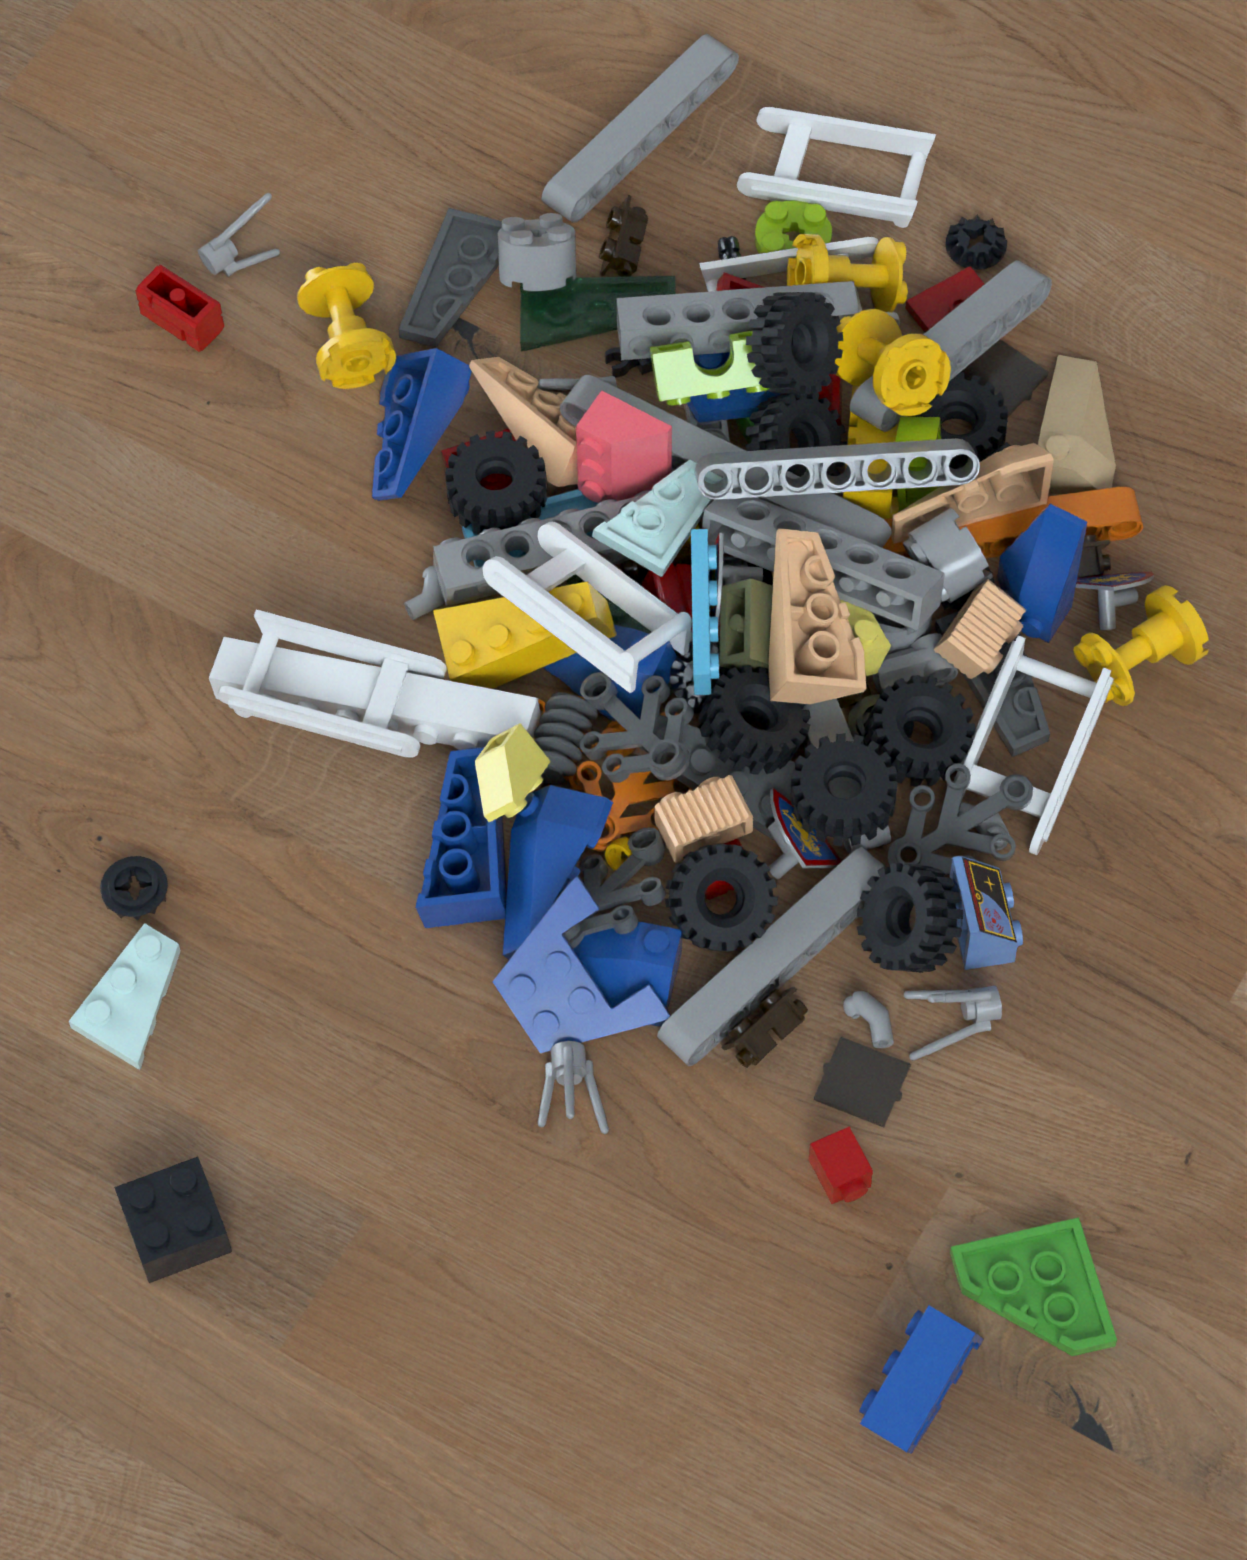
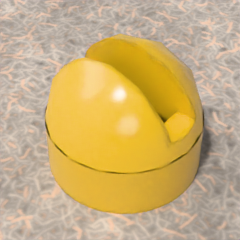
[605,836,632,871]

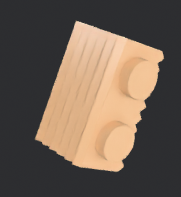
[934,579,1026,679]
[655,775,753,863]

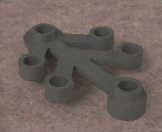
[580,672,693,783]
[888,764,1033,875]
[556,827,666,948]

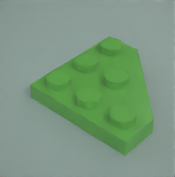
[950,1217,1117,1356]

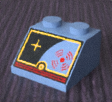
[950,856,1023,970]

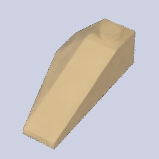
[1038,355,1116,494]

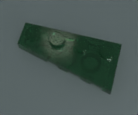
[520,276,676,352]

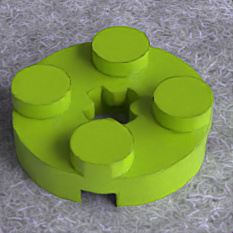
[755,200,832,272]

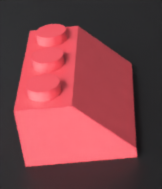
[576,390,672,503]

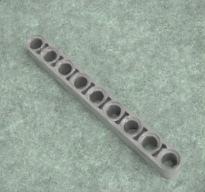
[560,375,892,548]

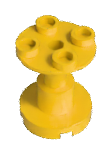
[787,234,908,313]
[297,263,396,389]
[835,309,951,416]
[1073,585,1209,706]

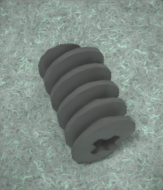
[534,692,598,785]

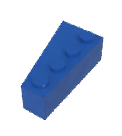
[415,747,507,928]

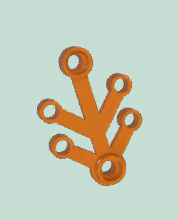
[576,712,693,851]

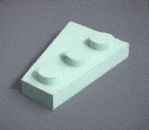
[592,460,723,577]
[69,923,181,1070]

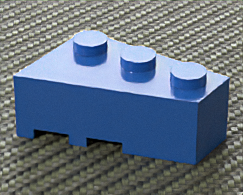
[859,1305,984,1454]

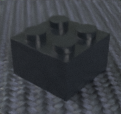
[114,1156,232,1283]

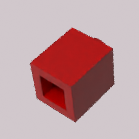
[809,1126,873,1204]

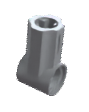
[872,633,958,694]

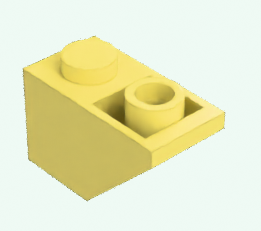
[475,723,551,822]

